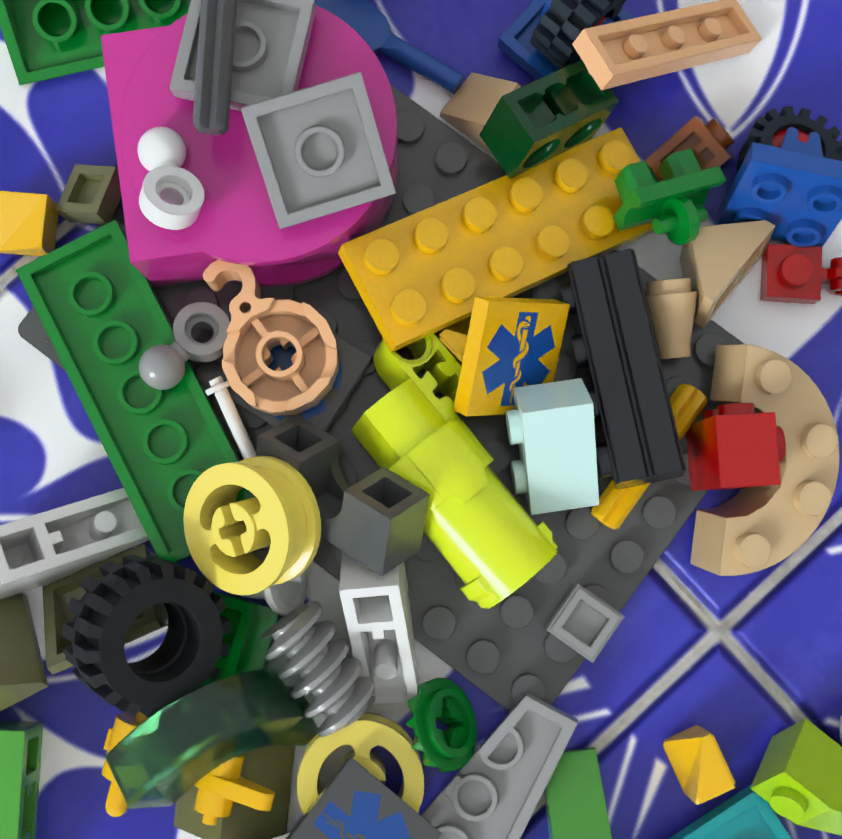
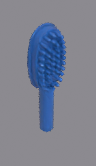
[315,0,464,94]

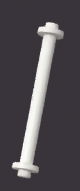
[205,376,256,459]

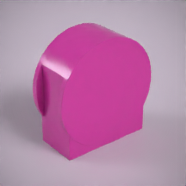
[100,5,399,288]

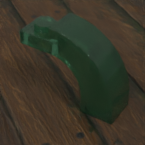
[105,669,318,809]

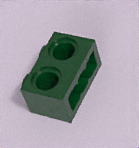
[479,60,619,179]

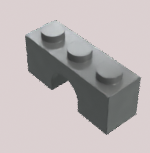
[256,416,430,577]

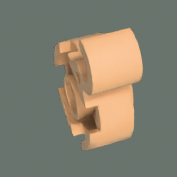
[203,260,339,416]

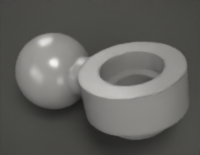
[139,302,230,390]

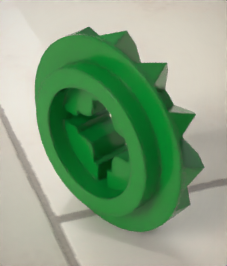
[406,678,477,773]

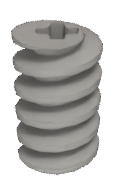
[260,601,375,737]

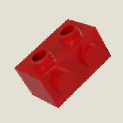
[686,403,786,491]

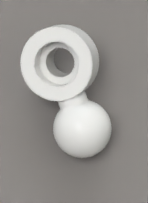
[137,127,205,230]

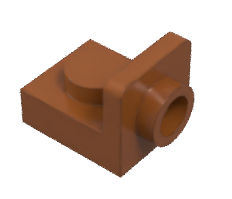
[644,116,735,181]

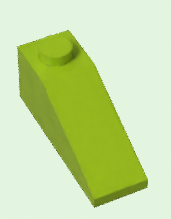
[750,718,842,836]

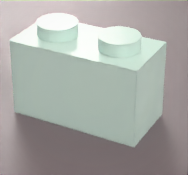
[505,378,599,515]

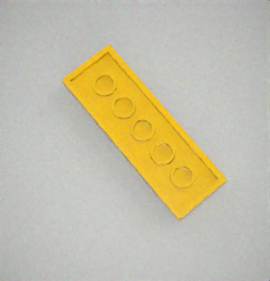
[338,127,654,353]

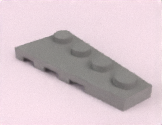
[421,692,578,839]

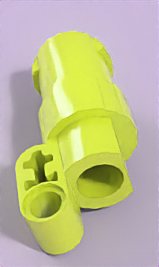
[351,333,558,609]

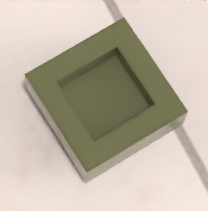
[55,164,121,225]

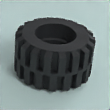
[62,554,231,718]

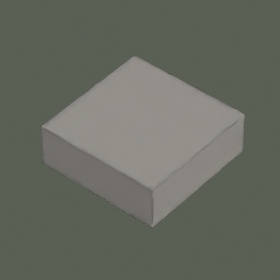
[544,583,625,663]

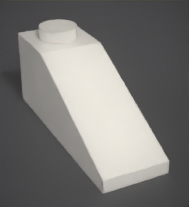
[0,488,149,600]
[339,551,419,713]

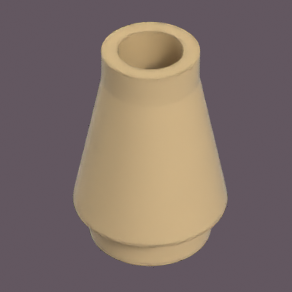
[645,278,698,359]

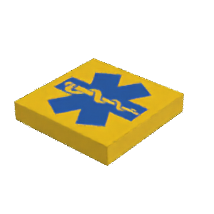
[453,296,570,417]

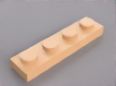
[572,0,762,90]

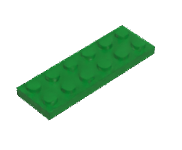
[16,219,255,564]

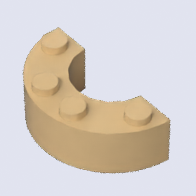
[690,344,840,576]

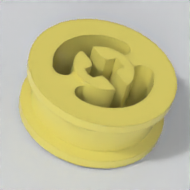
[183,456,321,595]
[297,712,424,815]

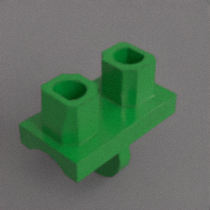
[613,149,726,245]

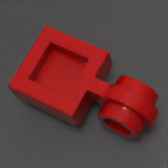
[760,244,842,304]

